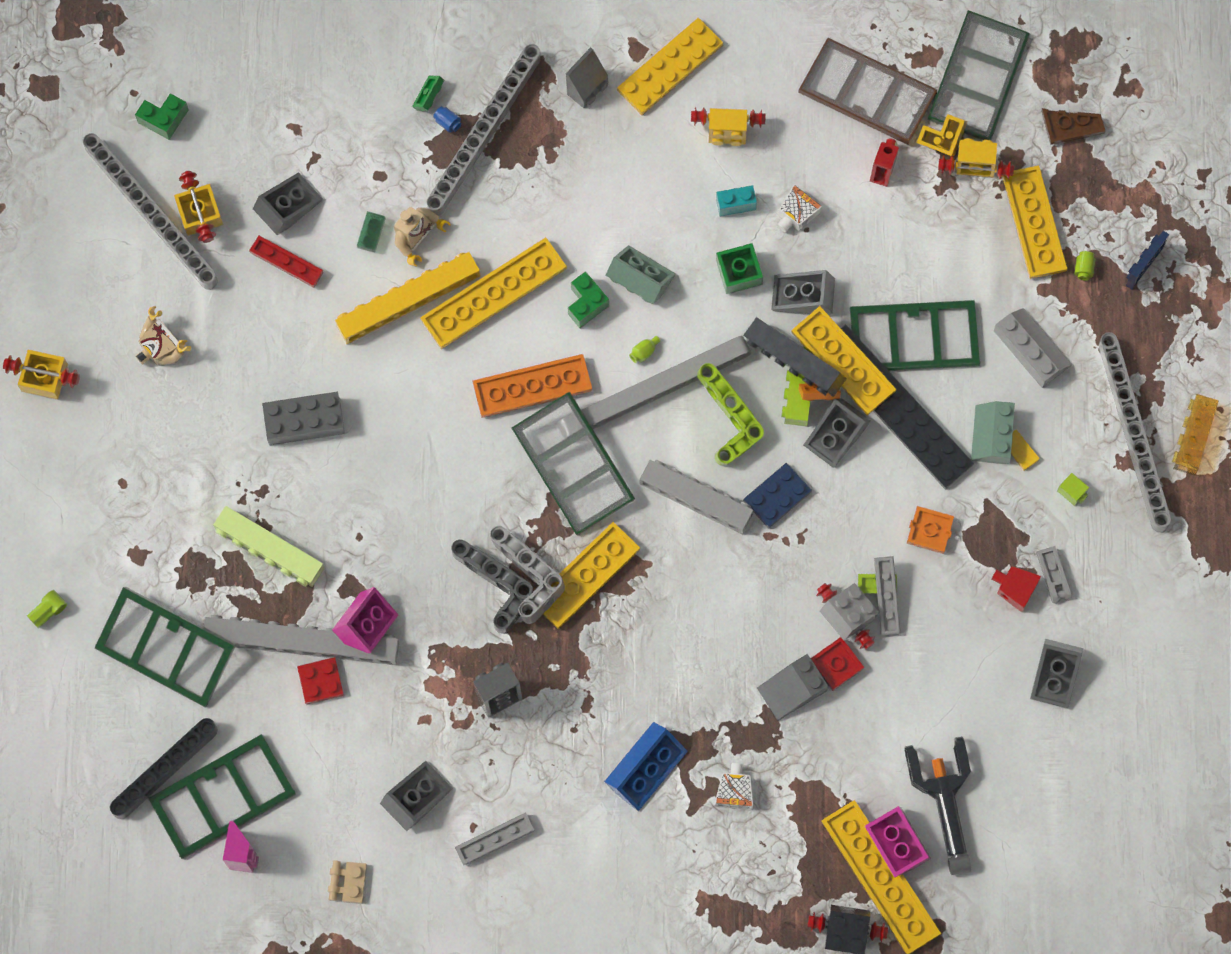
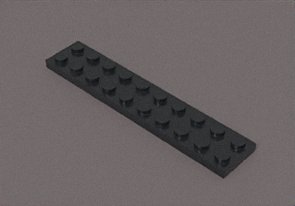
[841,324,974,489]

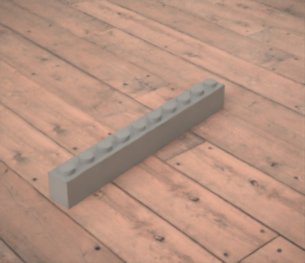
[202,615,399,665]

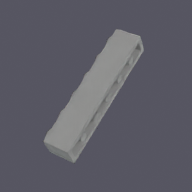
[640,460,753,534]

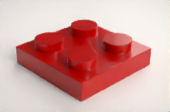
[811,637,864,691]
[297,657,344,705]

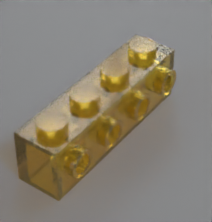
[1172,394,1219,476]

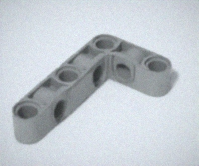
[490,526,565,624]

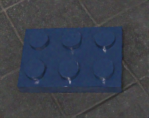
[1126,230,1170,290]
[743,463,812,529]

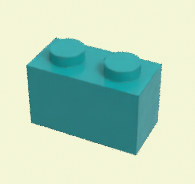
[716,185,757,217]

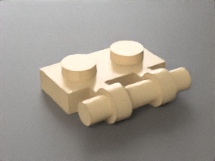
[328,860,367,904]

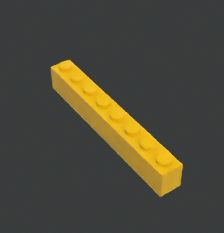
[335,252,481,344]

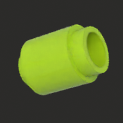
[1074,251,1096,281]

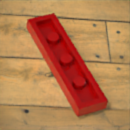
[249,235,324,288]

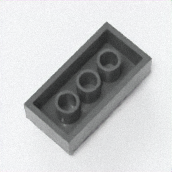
[262,391,345,446]
[473,663,522,718]

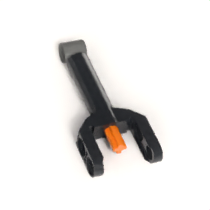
[904,736,971,875]

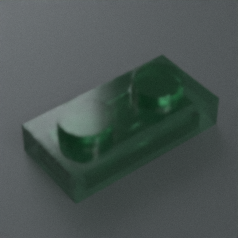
[357,211,386,253]

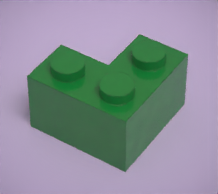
[135,93,189,140]
[568,271,609,328]

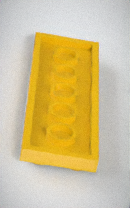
[617,18,723,115]
[1002,165,1067,279]
[791,306,896,416]
[543,522,640,629]

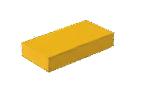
[1011,429,1040,471]

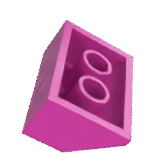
[332,587,398,654]
[865,806,931,878]
[223,821,259,873]

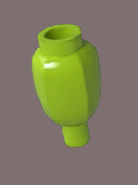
[629,336,660,363]

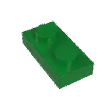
[412,75,444,111]

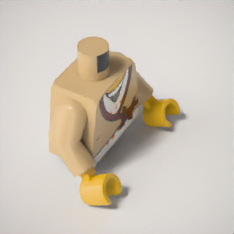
[394,207,451,267]
[135,306,191,365]

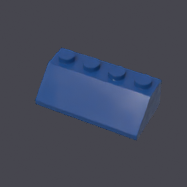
[604,722,688,811]

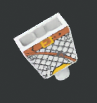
[777,185,822,232]
[715,763,753,810]

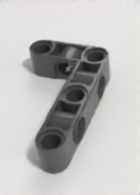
[451,539,533,634]

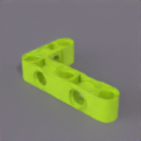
[697,363,764,466]

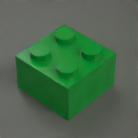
[716,243,763,294]

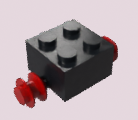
[807,905,888,954]

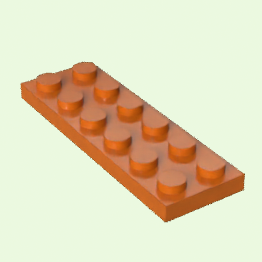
[472,354,592,418]

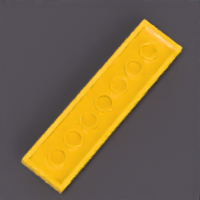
[420,237,567,349]
[821,800,941,954]

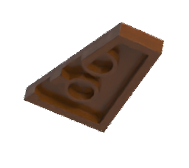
[1041,108,1105,145]

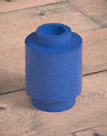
[433,106,461,133]

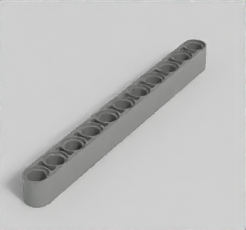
[427,44,541,216]
[83,133,217,290]
[1098,332,1171,532]
[557,336,752,439]

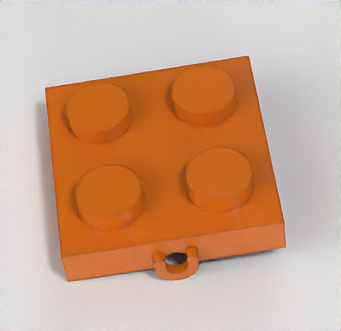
[906,506,954,554]

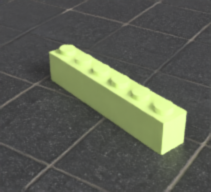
[213,506,325,587]

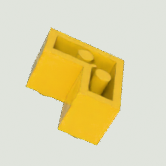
[917,114,968,156]

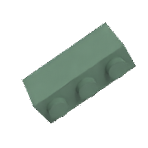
[605,245,676,304]
[971,401,1015,464]

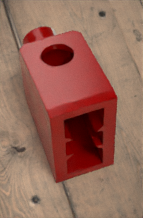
[870,138,899,187]
[991,566,1041,612]

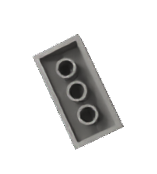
[994,308,1072,388]

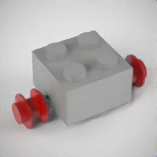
[816,583,879,650]

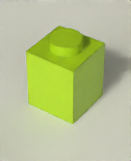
[1057,473,1089,506]

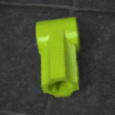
[27,590,67,629]

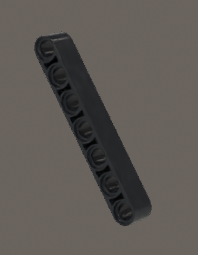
[110,718,218,819]

